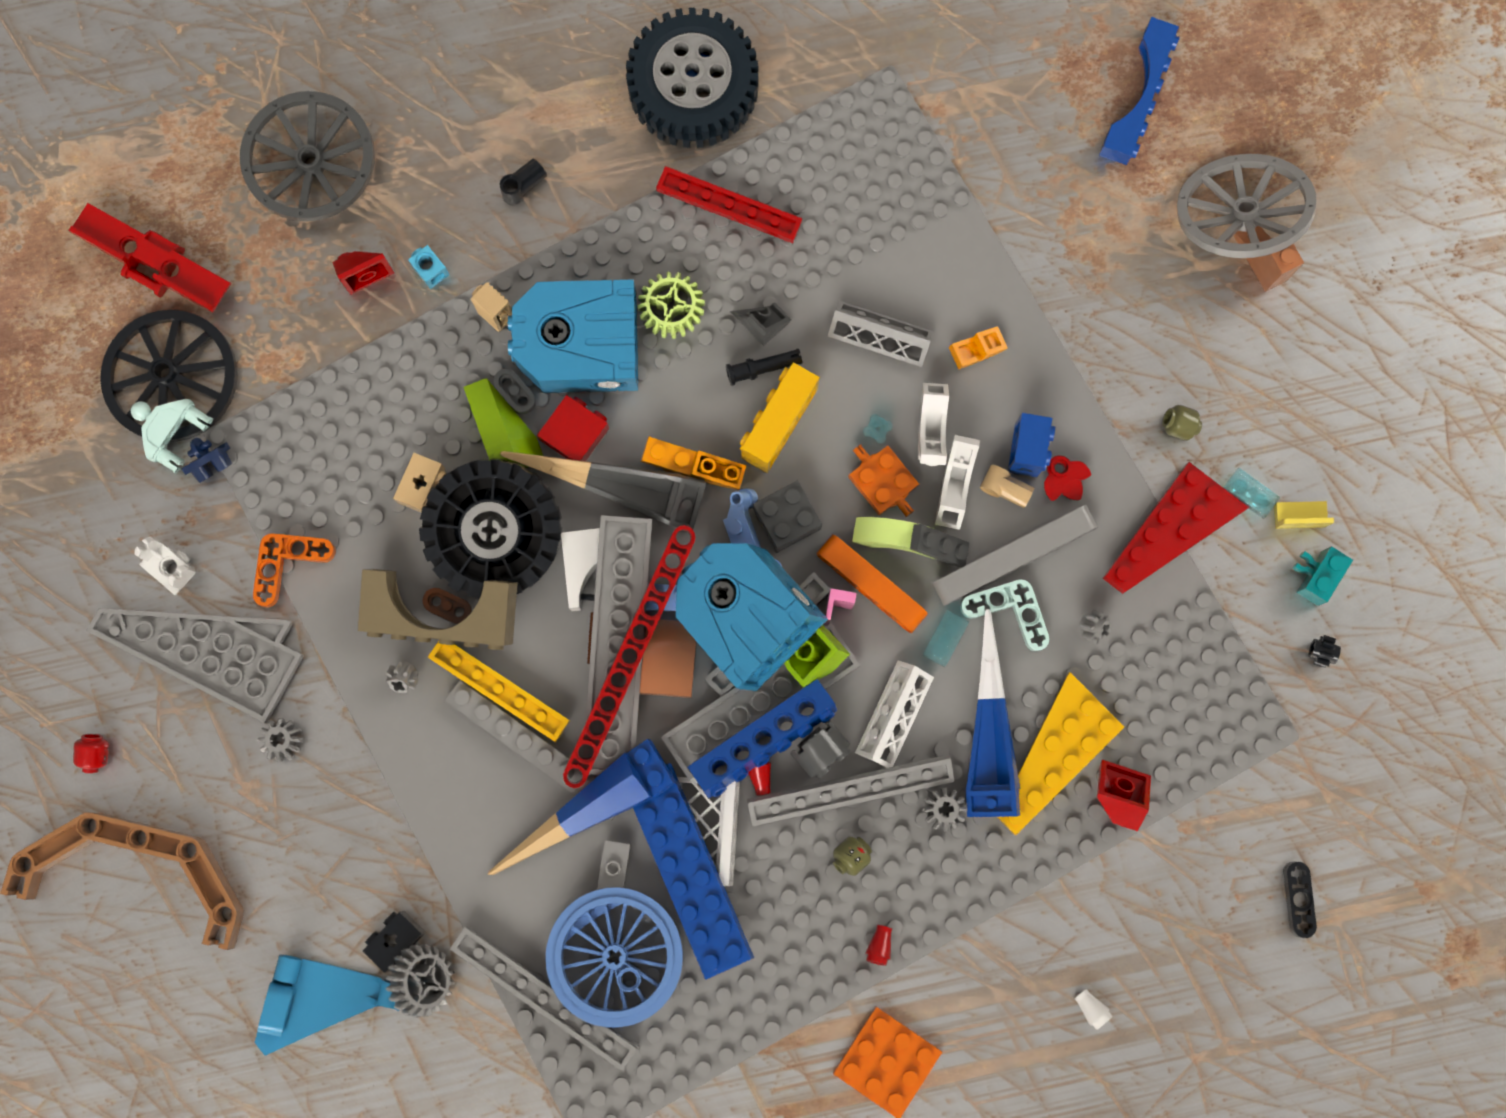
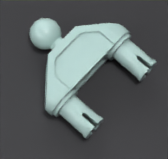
[130,399,213,474]

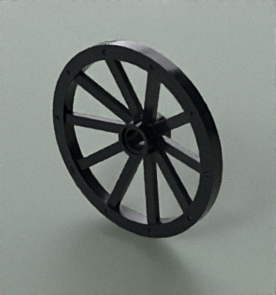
[100,310,238,442]

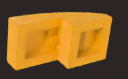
[948,326,1008,370]

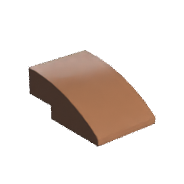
[639,619,697,698]

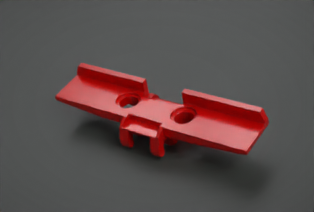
[68,203,231,313]

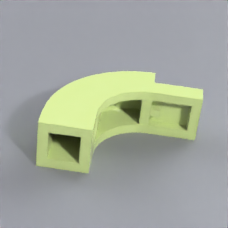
[852,517,934,559]

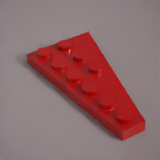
[1103,462,1249,594]

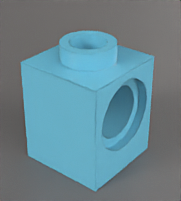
[408,245,450,289]

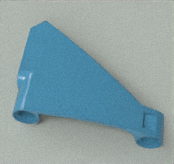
[255,955,399,1056]

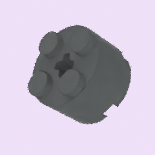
[790,720,851,779]

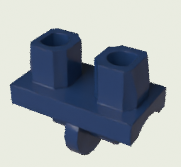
[181,438,232,483]

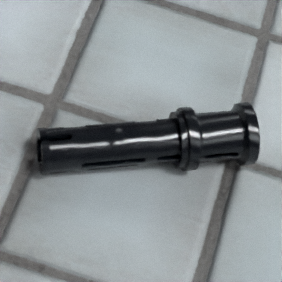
[725,348,803,386]

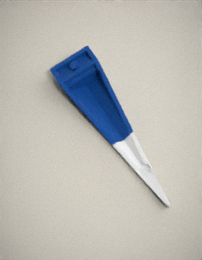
[966,609,1020,817]

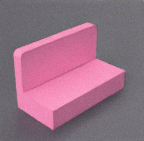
[824,588,857,625]

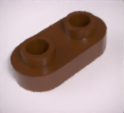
[422,588,472,624]

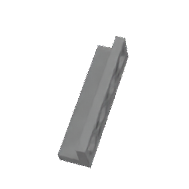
[828,301,934,367]

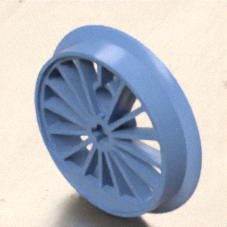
[546,887,683,1028]

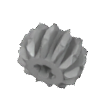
[257,718,304,762]
[922,787,967,832]

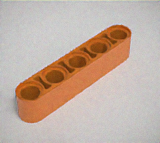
[816,534,928,634]

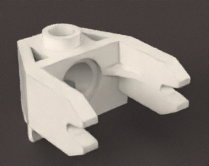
[134,536,196,595]

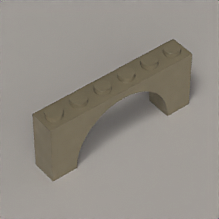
[358,569,518,650]

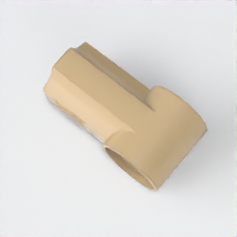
[980,465,1035,508]

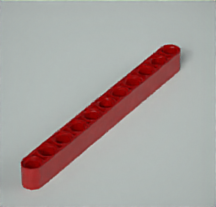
[563,525,696,788]

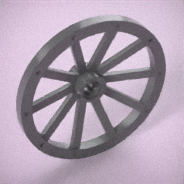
[240,91,375,221]

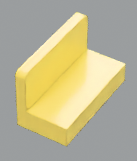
[1274,501,1334,529]

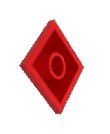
[332,251,394,295]
[1097,759,1151,831]

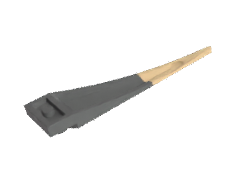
[500,451,706,529]

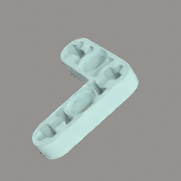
[960,579,1049,652]

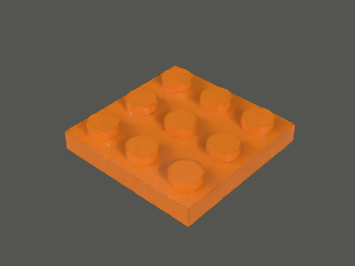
[833,1006,942,1118]

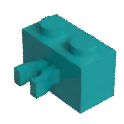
[1292,546,1353,606]

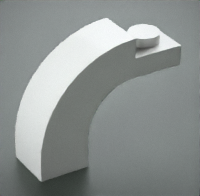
[918,383,949,466]
[935,435,980,530]

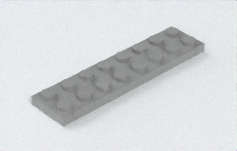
[661,623,860,780]

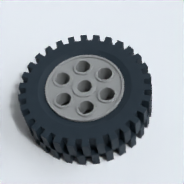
[626,7,759,148]

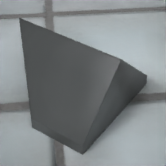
[730,302,792,346]

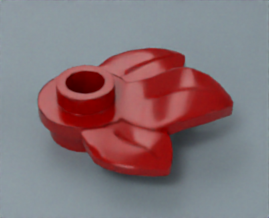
[1044,455,1092,501]

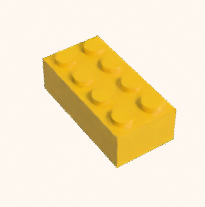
[740,362,820,474]

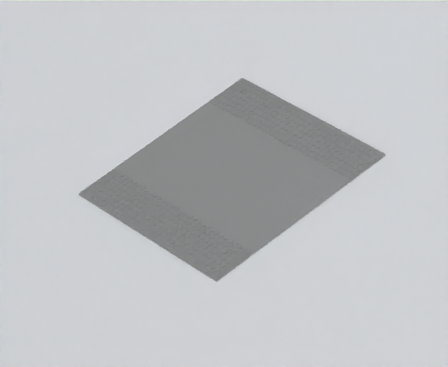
[204,65,1299,1118]

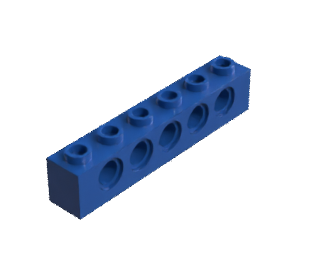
[688,679,837,799]

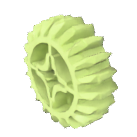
[637,271,705,339]

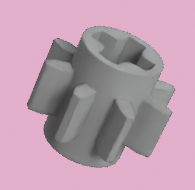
[1079,610,1111,644]
[386,661,419,693]

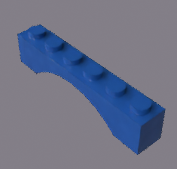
[1099,17,1180,165]

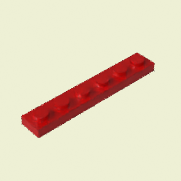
[656,166,803,243]

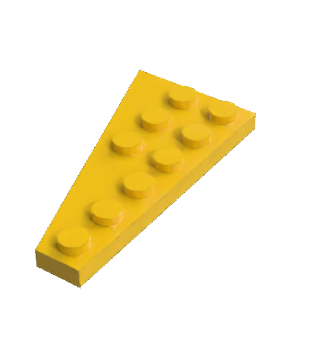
[997,672,1124,835]

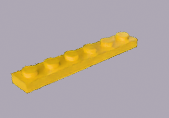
[427,641,570,742]

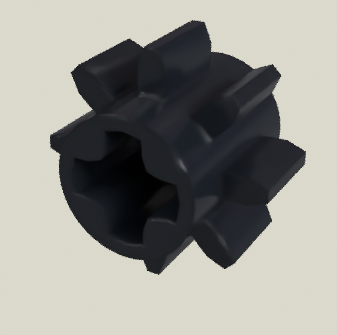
[1308,635,1341,668]

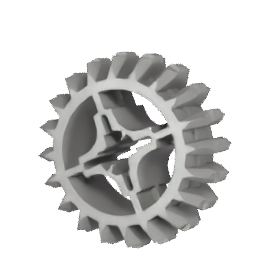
[385,944,455,1018]

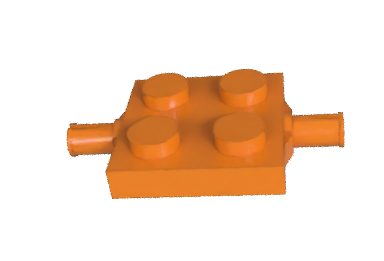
[848,444,919,517]

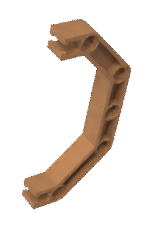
[0,813,244,950]

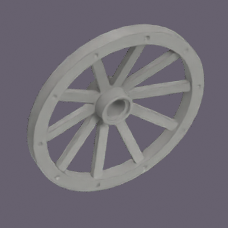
[1177,154,1316,258]

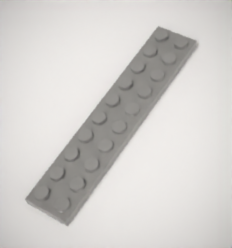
[581,515,652,775]

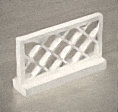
[677,777,740,886]

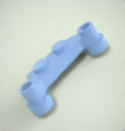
[723,488,782,567]

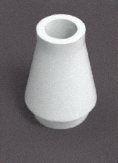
[1074,989,1113,1030]

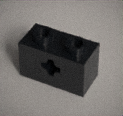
[363,911,426,973]

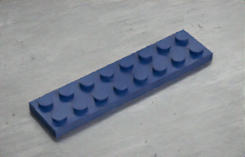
[633,764,754,980]

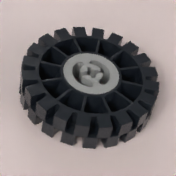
[419,458,563,599]

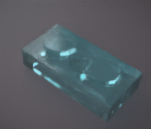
[1223,468,1280,519]
[922,610,969,667]

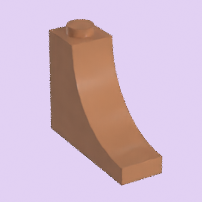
[1233,226,1304,292]

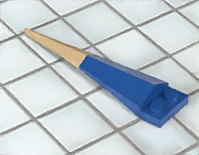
[487,739,676,875]

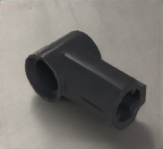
[500,158,547,205]

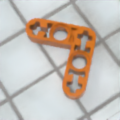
[253,533,336,608]

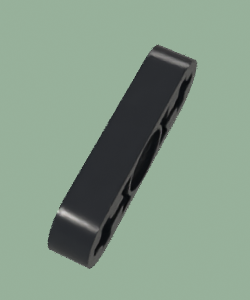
[1283,862,1317,938]

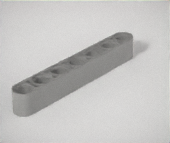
[933,505,1098,606]

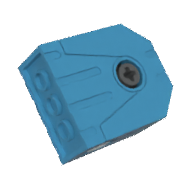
[508,279,638,393]
[675,543,828,691]

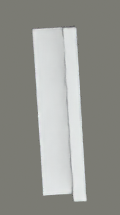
[855,660,934,768]

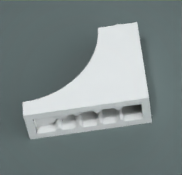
[561,528,600,612]

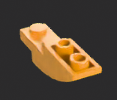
[640,437,746,490]

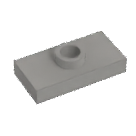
[597,840,631,890]

